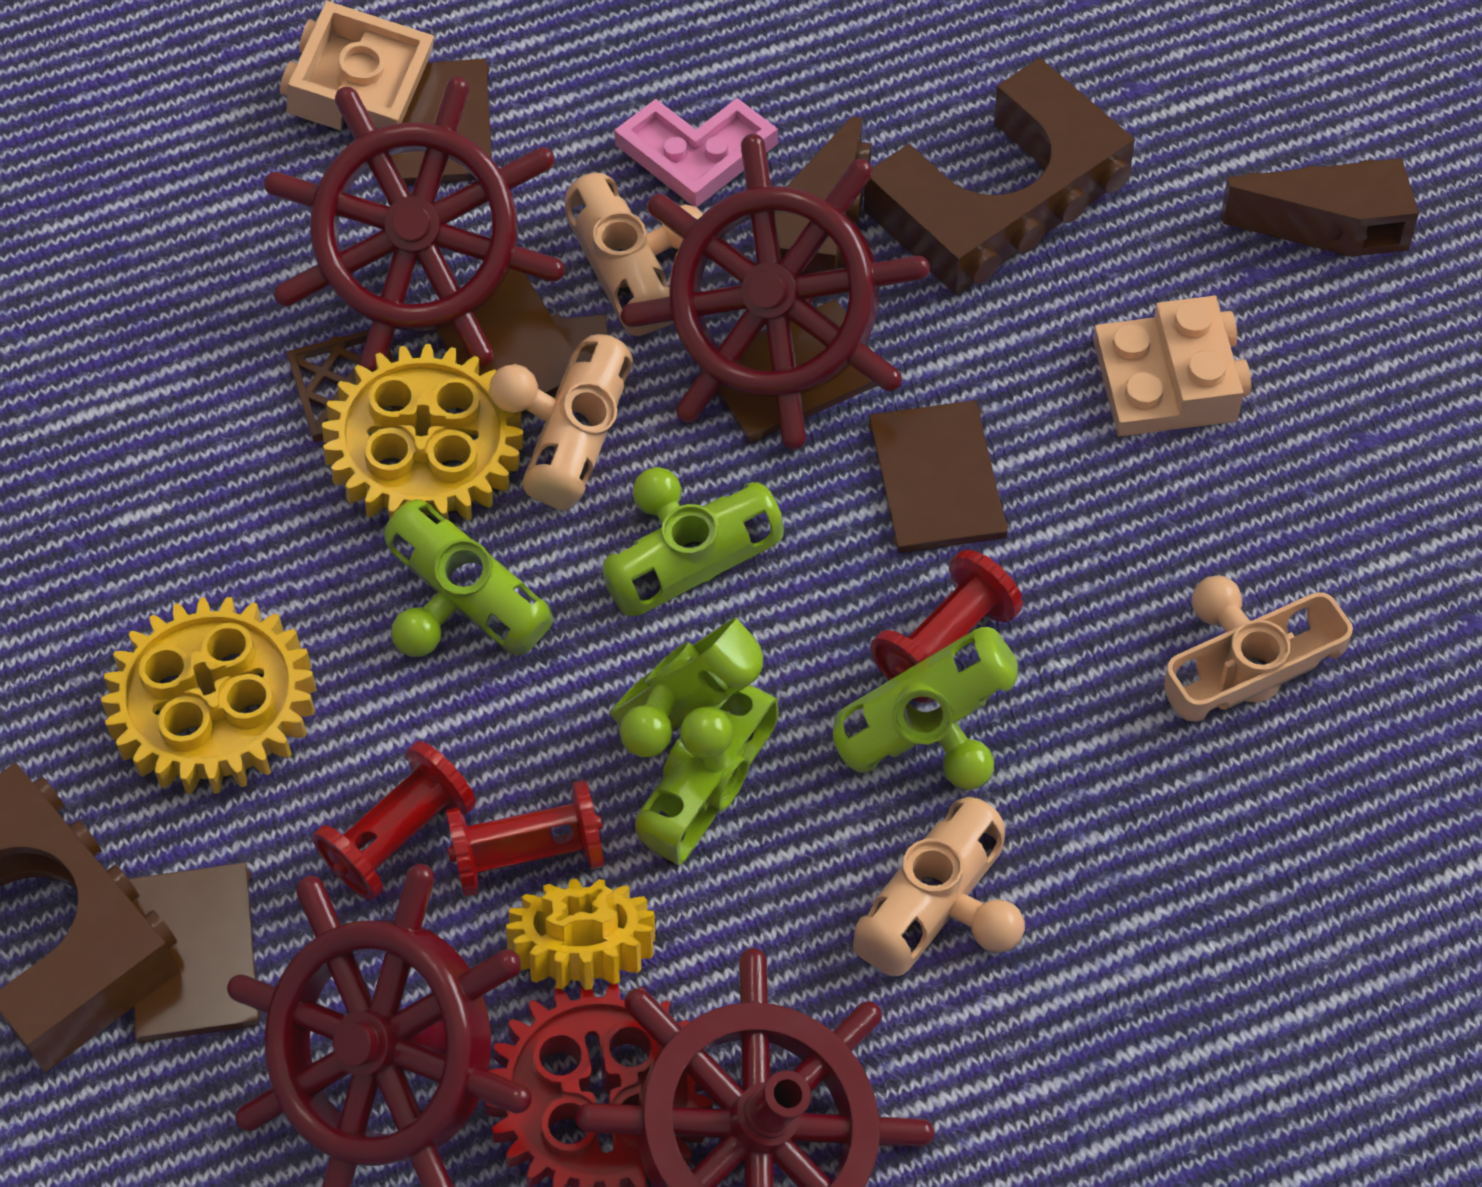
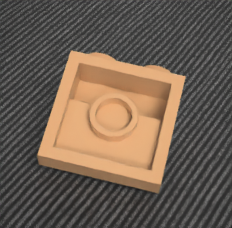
[280,0,434,130]
[1093,295,1251,437]

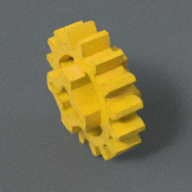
[506,879,655,990]

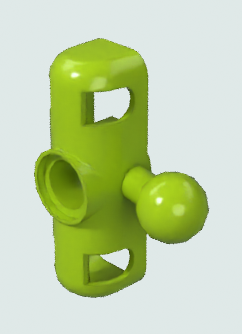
[602,467,784,616]
[384,499,553,657]
[609,617,763,758]
[833,627,1018,790]
[635,685,779,866]

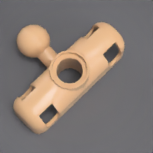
[565,173,703,336]
[489,334,633,511]
[1165,576,1353,722]
[853,797,1025,976]

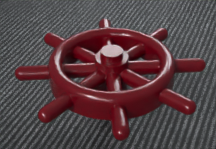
[264,76,565,372]
[621,134,930,450]
[227,864,532,1187]
[576,948,935,1187]

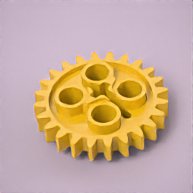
[322,344,523,523]
[101,597,317,794]

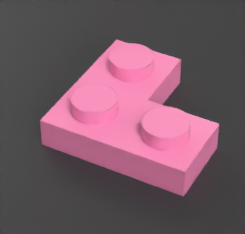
[614,98,778,207]

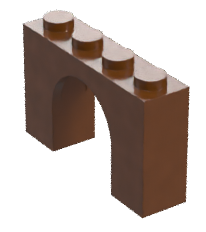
[863,58,1135,295]
[0,762,180,1073]

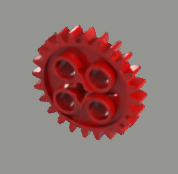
[485,983,713,1187]

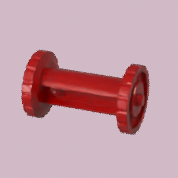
[870,549,1023,704]
[312,741,476,901]
[446,780,604,897]

